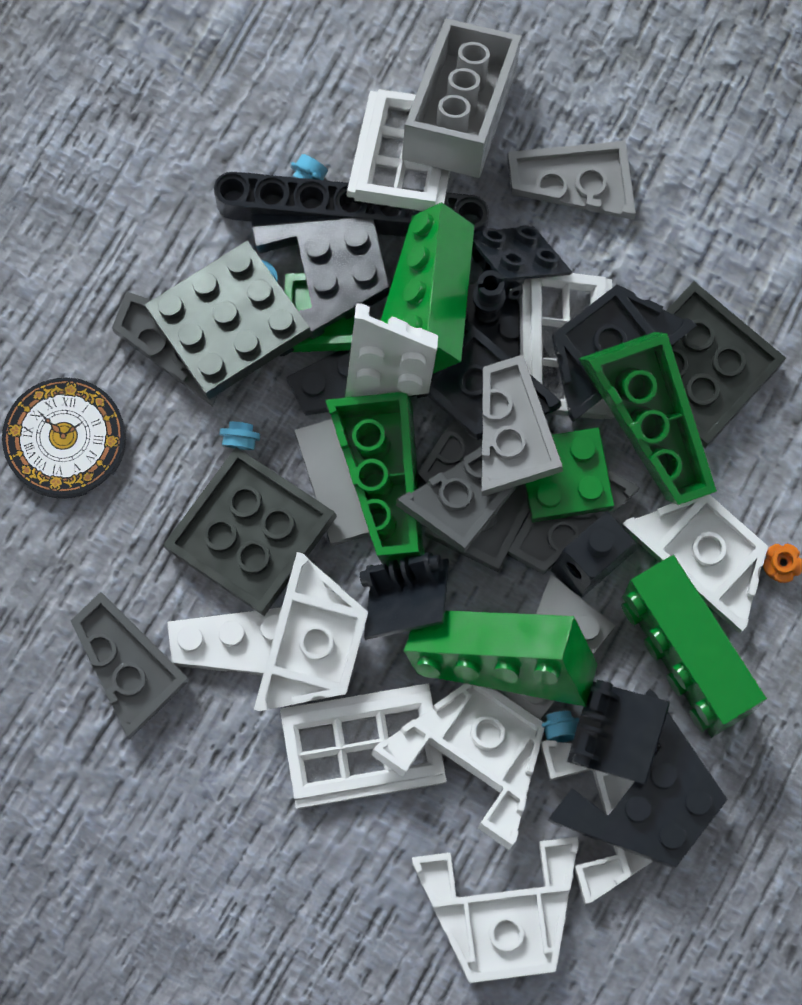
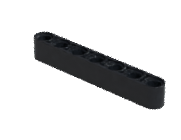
[214,172,489,237]

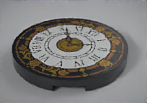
[2,377,126,499]

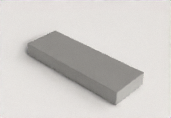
[295,419,370,547]

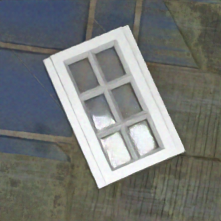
[347,89,450,211]
[520,273,614,419]
[280,683,447,809]

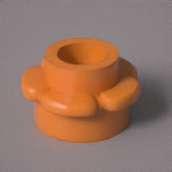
[763,543,802,583]

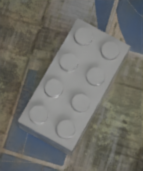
[402,18,522,178]

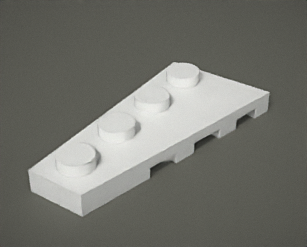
[167,607,282,676]

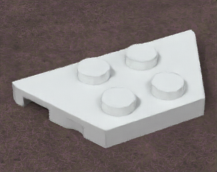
[345,303,438,398]
[622,494,768,634]
[254,552,368,711]

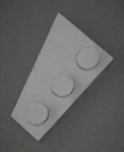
[507,141,636,220]
[482,355,563,497]
[505,574,616,720]

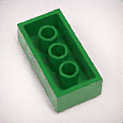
[621,554,767,738]

